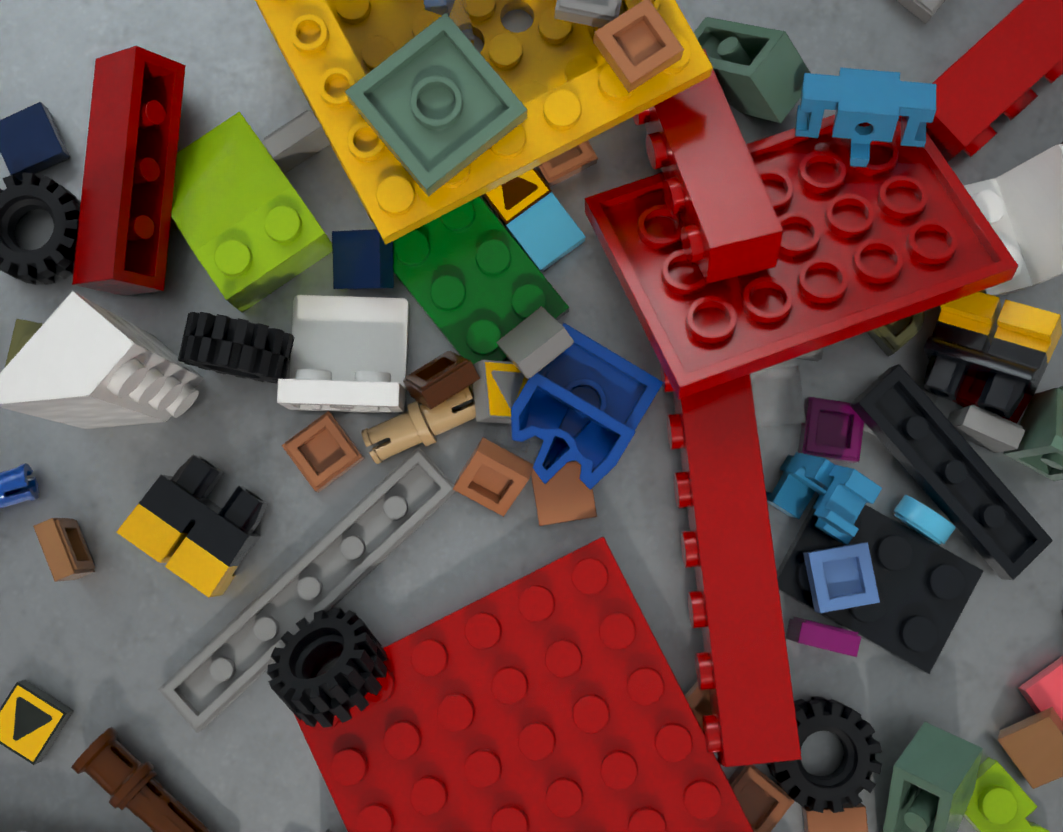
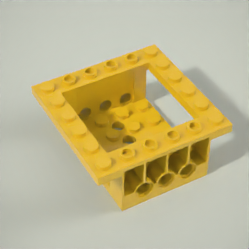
[255,0,713,245]

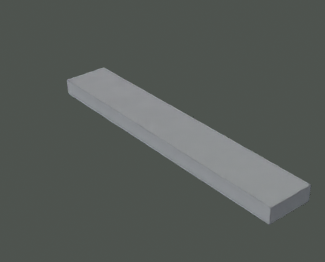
[158,447,457,733]

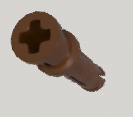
[71,727,211,832]

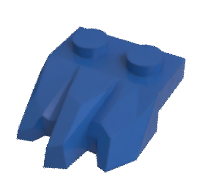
[511,322,663,490]

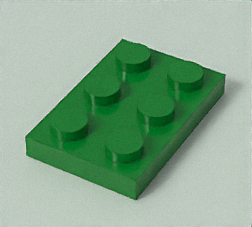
[393,196,569,364]

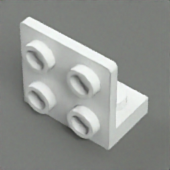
[963,144,1063,297]
[277,295,409,414]

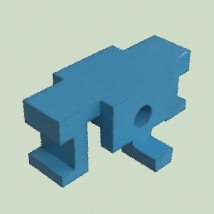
[795,67,936,167]
[766,452,882,545]

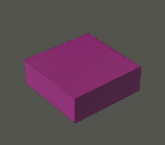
[798,397,864,463]
[786,617,861,657]

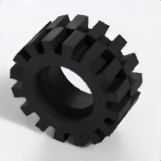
[0,173,81,285]
[178,312,295,383]
[267,608,388,728]
[767,696,882,813]

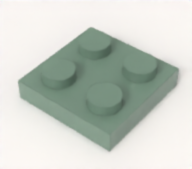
[345,13,527,197]

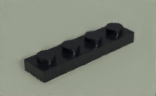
[850,364,1053,580]

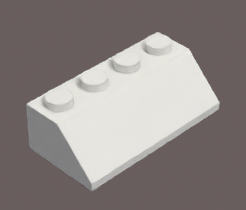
[0,291,204,429]

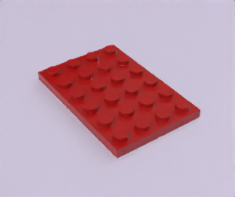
[585,115,1018,400]

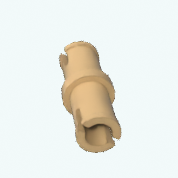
[361,386,476,464]

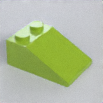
[171,111,332,313]

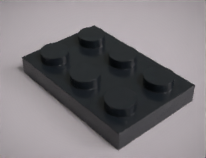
[777,494,983,674]

